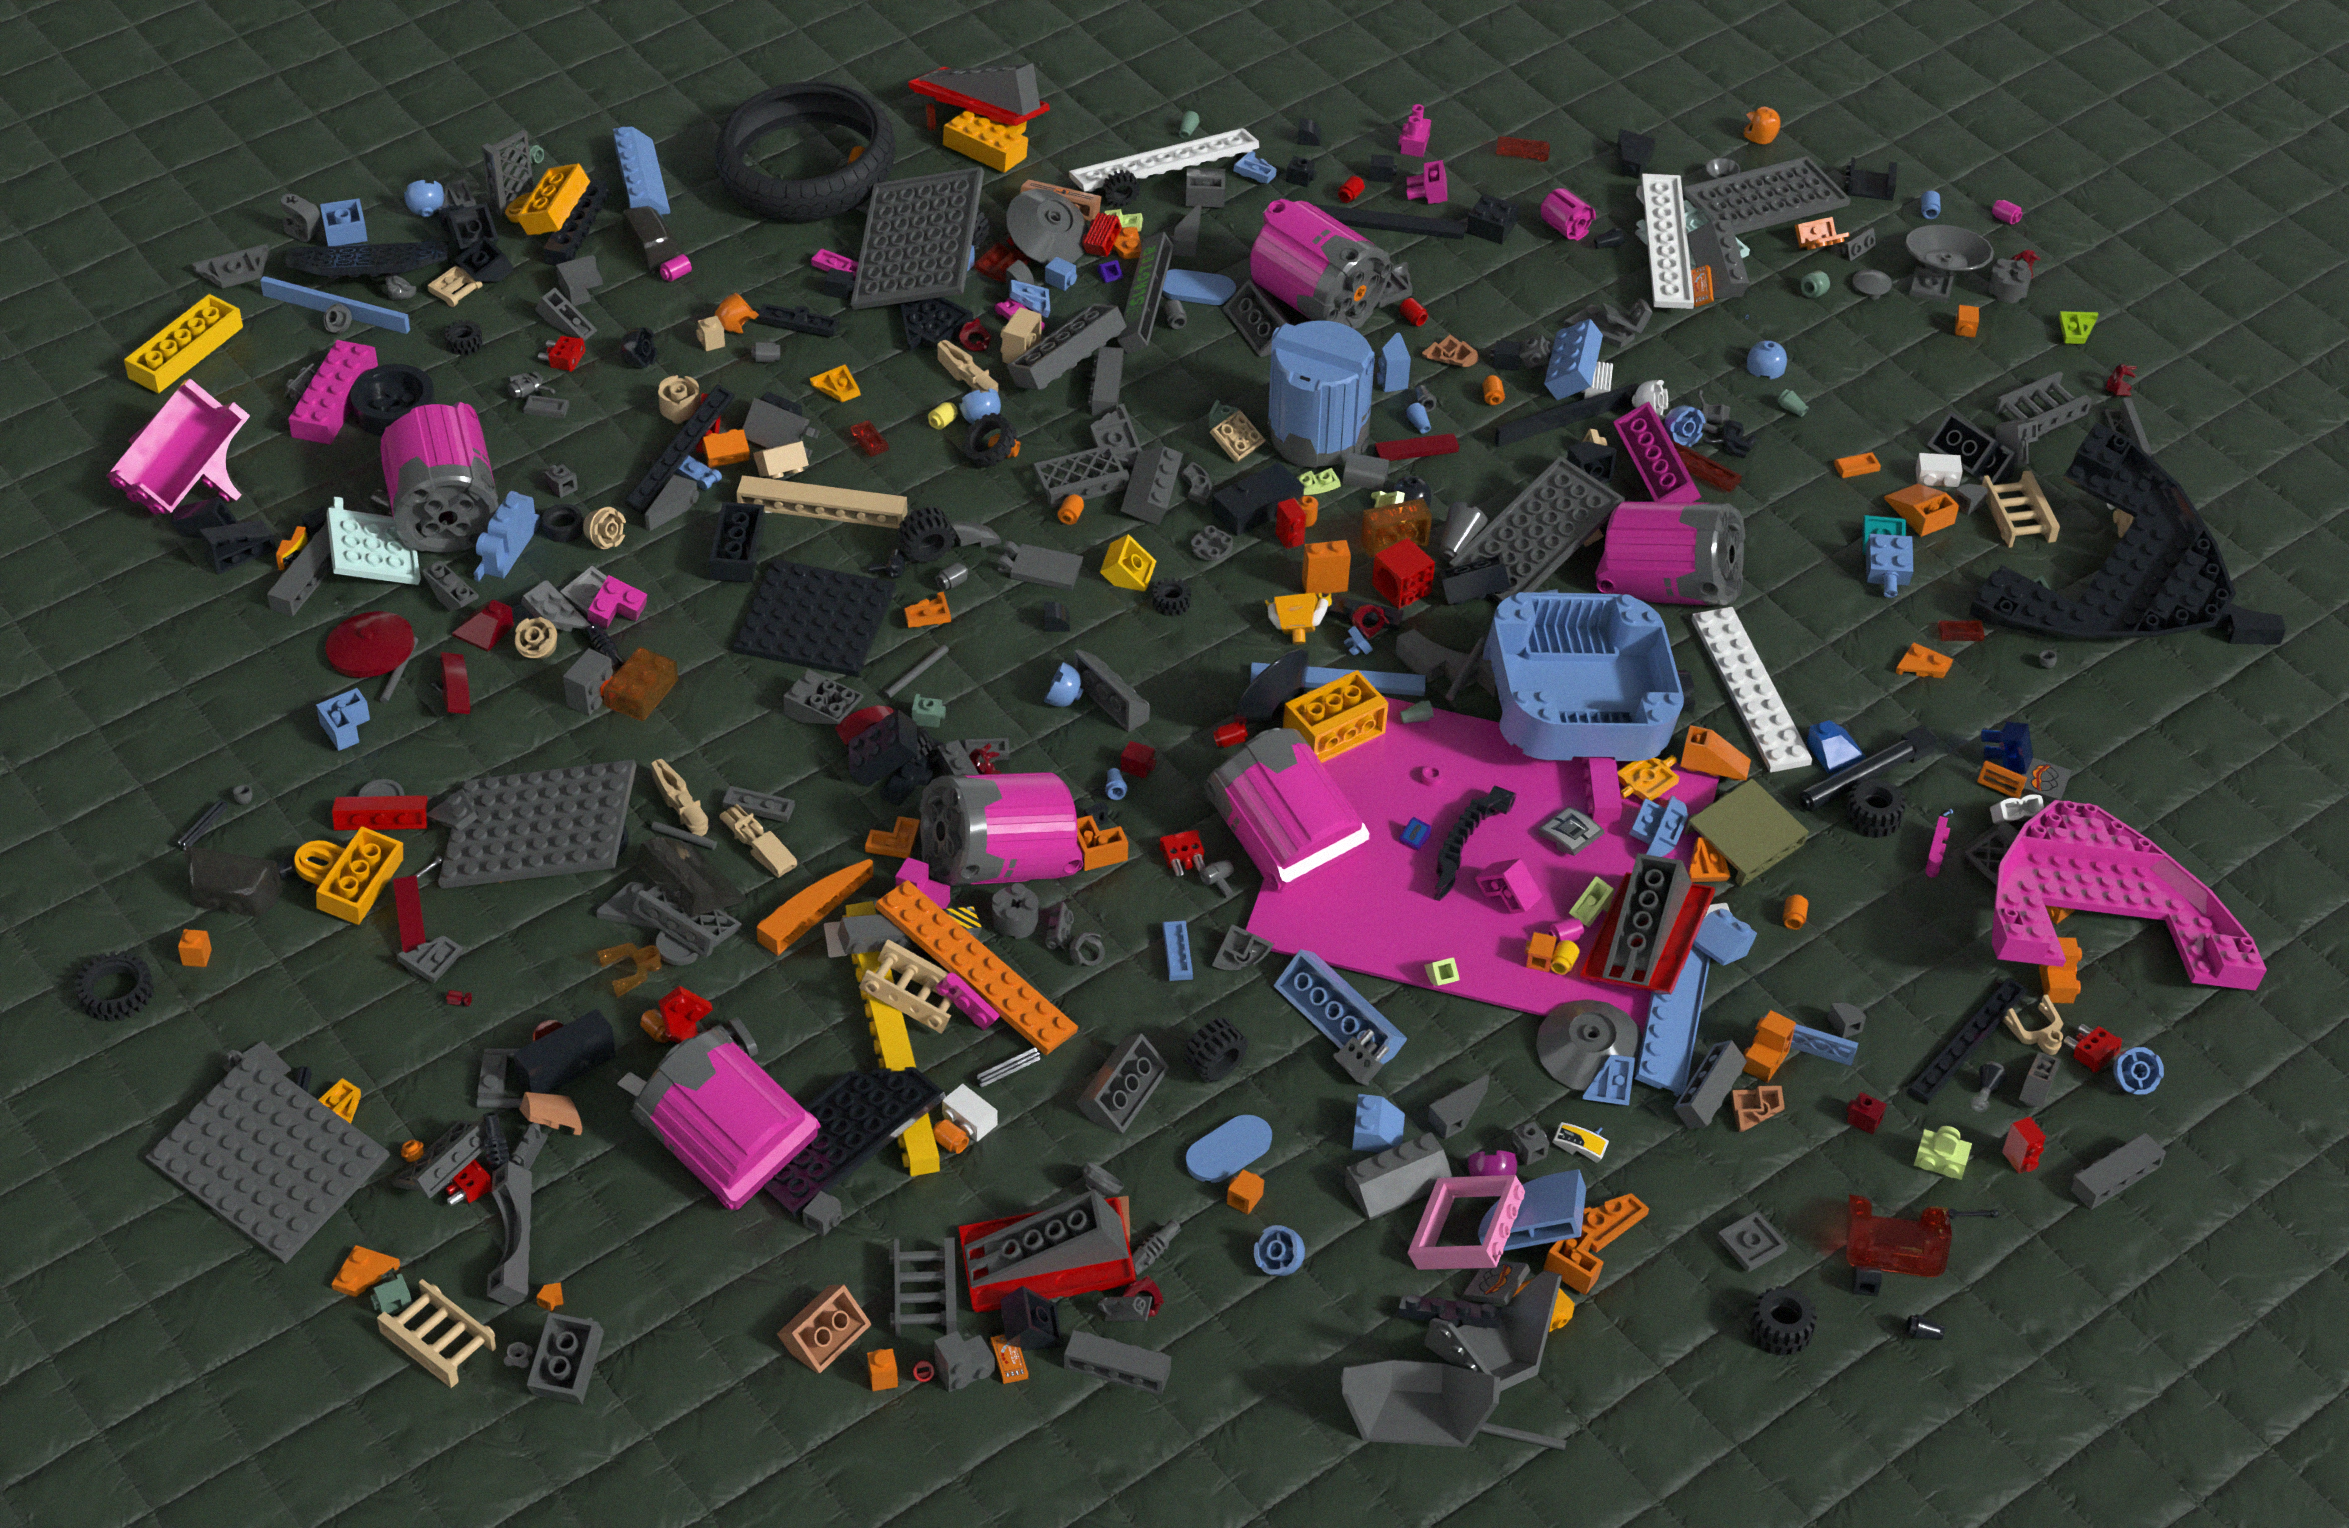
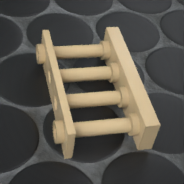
[1980,470,2060,547]
[859,939,954,1034]
[377,1279,496,1388]

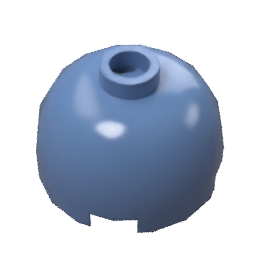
[404,180,444,217]
[1747,341,1787,379]
[959,389,1001,424]
[1664,405,1705,447]
[1044,662,1084,707]
[2113,1047,2164,1094]
[1254,1225,1305,1276]

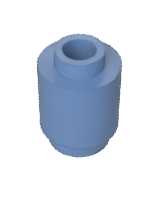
[1921,191,1941,219]

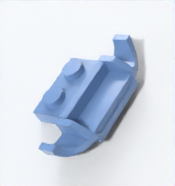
[1629,795,1689,857]

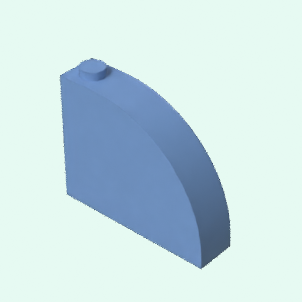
[1478,1169,1586,1251]

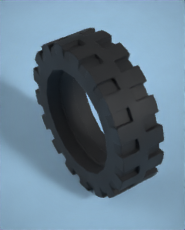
[962,413,1017,468]

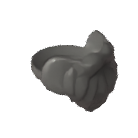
[385,273,416,301]
[1069,931,1105,966]

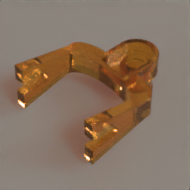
[597,943,662,998]

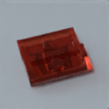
[974,242,1031,283]

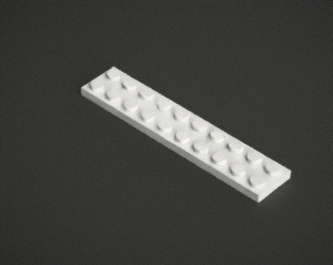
[1069,128,1259,192]
[1641,174,1694,309]
[1692,607,1812,772]

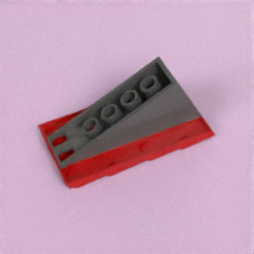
[908,63,1050,126]
[1579,853,1715,995]
[959,1189,1137,1312]

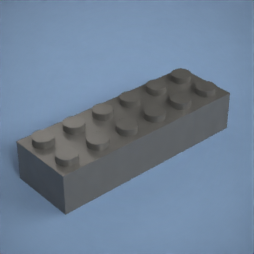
[1007,303,1126,390]

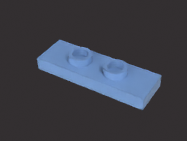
[1162,921,1193,981]

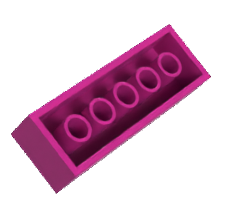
[289,340,378,445]
[1613,401,1701,502]

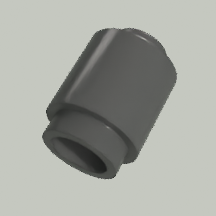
[1163,300,1187,329]
[751,342,780,363]
[935,562,968,591]

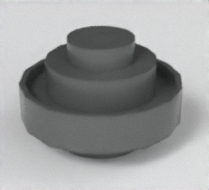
[324,304,352,334]

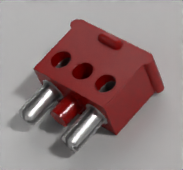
[538,336,586,372]
[1159,830,1205,876]
[2064,1024,2122,1073]
[439,1159,492,1206]

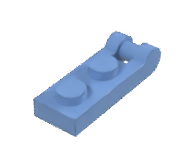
[676,456,722,490]

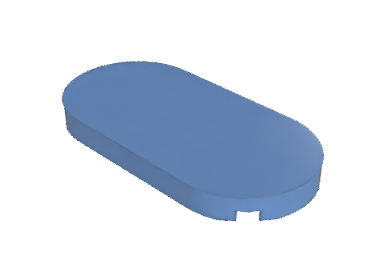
[1162,269,1236,305]
[1186,1115,1272,1183]

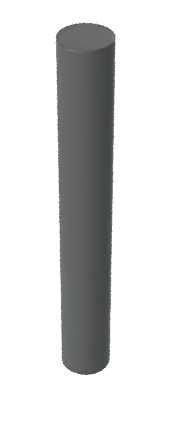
[651,821,717,850]

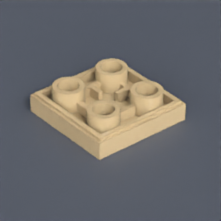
[1210,409,1266,463]

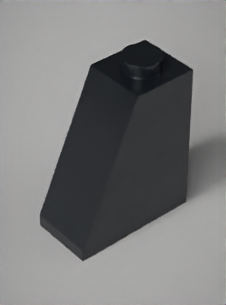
[1617,129,1656,180]
[171,497,239,539]

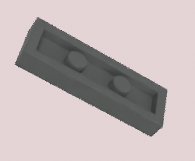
[723,786,795,822]

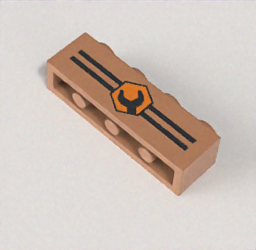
[1020,179,1101,221]

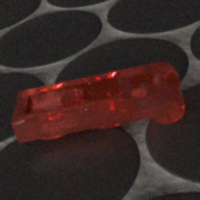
[1496,136,1550,162]

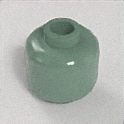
[1801,270,1830,298]

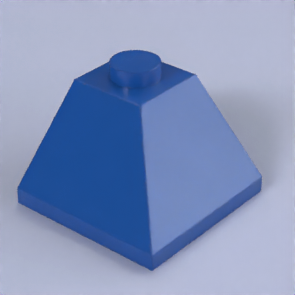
[1807,720,1866,774]

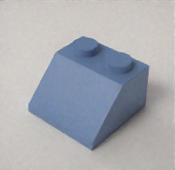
[1377,333,1411,392]
[1693,908,1757,966]
[1352,1094,1405,1153]

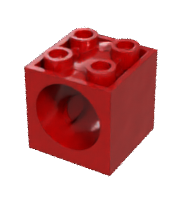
[1372,538,1435,609]

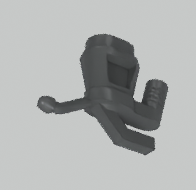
[507,371,555,399]
[1697,389,1730,435]

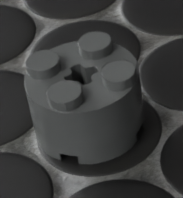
[1988,258,2032,303]
[992,883,1038,939]

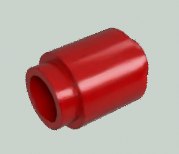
[1338,176,1365,203]
[1399,298,1428,326]
[1213,722,1248,748]

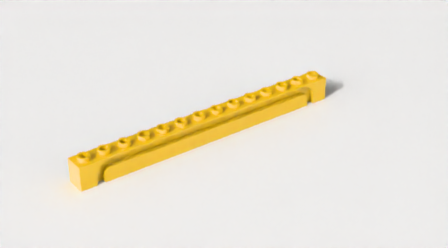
[842,901,940,1176]

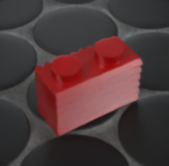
[1082,212,1122,257]
[1276,498,1307,549]
[2002,1117,2046,1174]

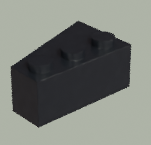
[200,520,276,575]

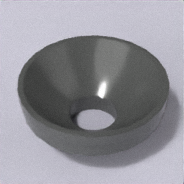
[1705,158,1740,180]
[1083,1162,1124,1198]

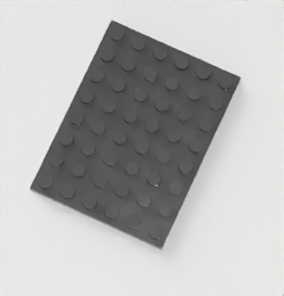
[851,167,984,310]
[438,759,637,889]
[146,1052,390,1264]

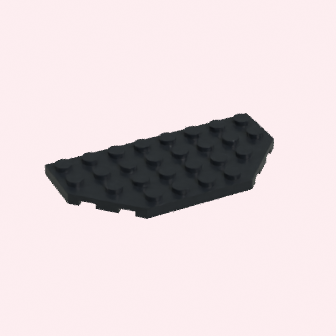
[285,241,450,278]
[764,1067,946,1219]

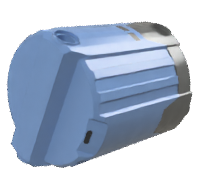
[1268,321,1375,468]

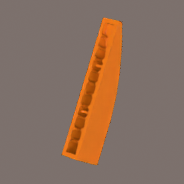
[757,859,873,956]

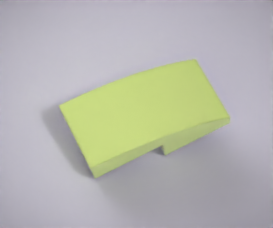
[1296,468,1341,495]

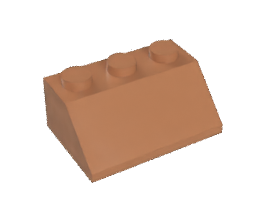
[777,1284,872,1373]

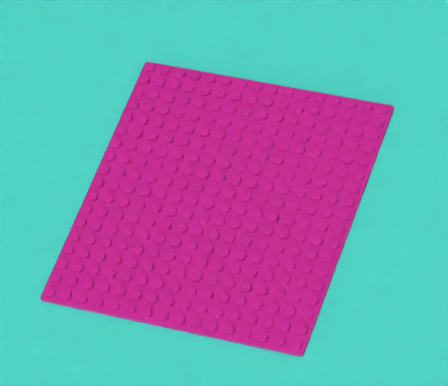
[1246,697,1720,1037]

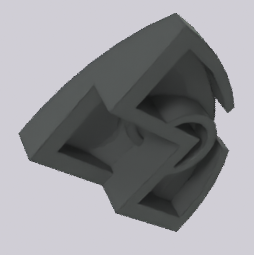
[950,520,1001,548]
[1212,924,1274,970]

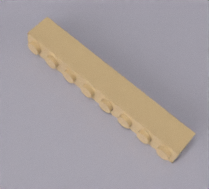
[737,475,907,529]

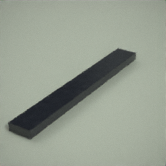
[1313,204,1466,239]
[1494,383,1639,447]
[625,384,735,515]
[1907,977,2028,1105]

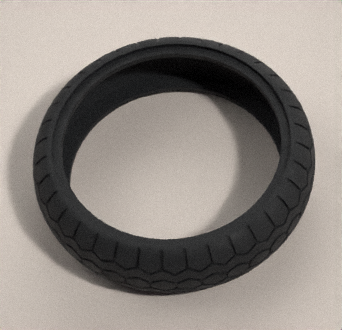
[715,81,896,222]

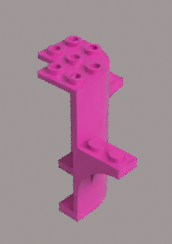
[106,378,250,515]

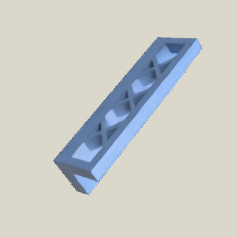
[1765,1015,1858,1066]

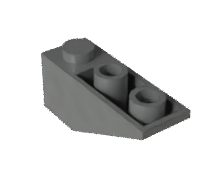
[1428,1075,1489,1139]

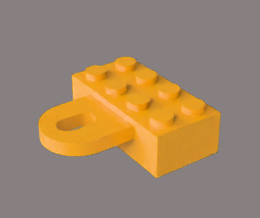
[943,111,1028,173]
[505,163,590,235]
[295,826,403,925]

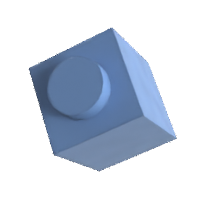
[1045,257,1077,291]

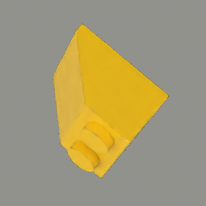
[1100,534,1156,591]

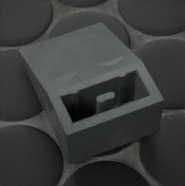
[1186,167,1225,208]
[783,669,864,724]

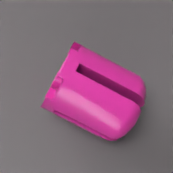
[1540,188,1596,241]

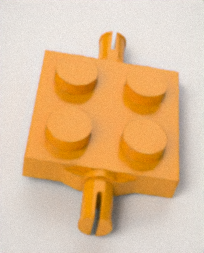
[1617,755,1679,801]

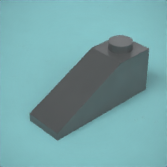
[1170,205,1201,257]
[535,288,597,342]
[645,475,699,531]
[2019,1052,2061,1108]

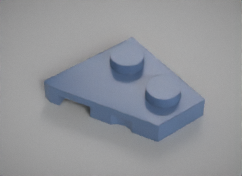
[1234,151,1277,183]
[1009,280,1050,318]
[1583,1055,1635,1106]

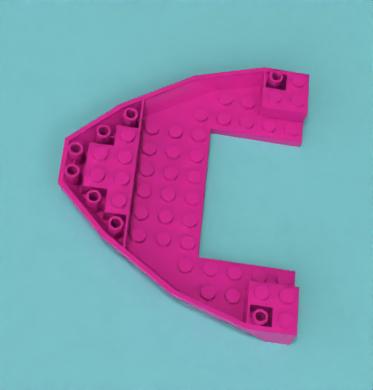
[1992,800,2267,990]

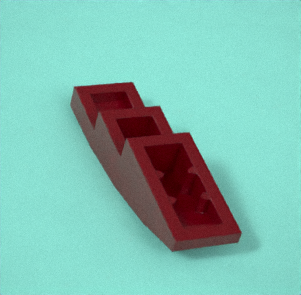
[440,652,470,714]
[393,875,426,967]

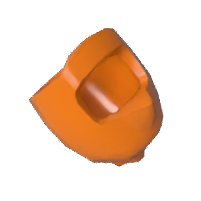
[1743,106,1780,144]
[715,292,759,334]

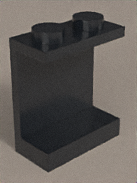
[1844,157,1897,201]

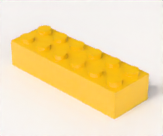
[124,294,243,393]

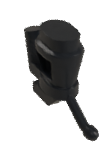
[1703,420,1757,459]

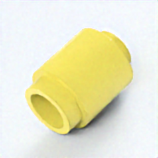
[928,402,958,430]

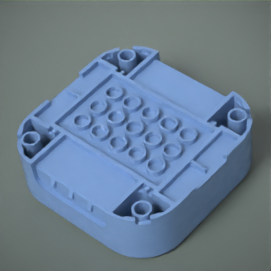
[1483,592,1684,761]

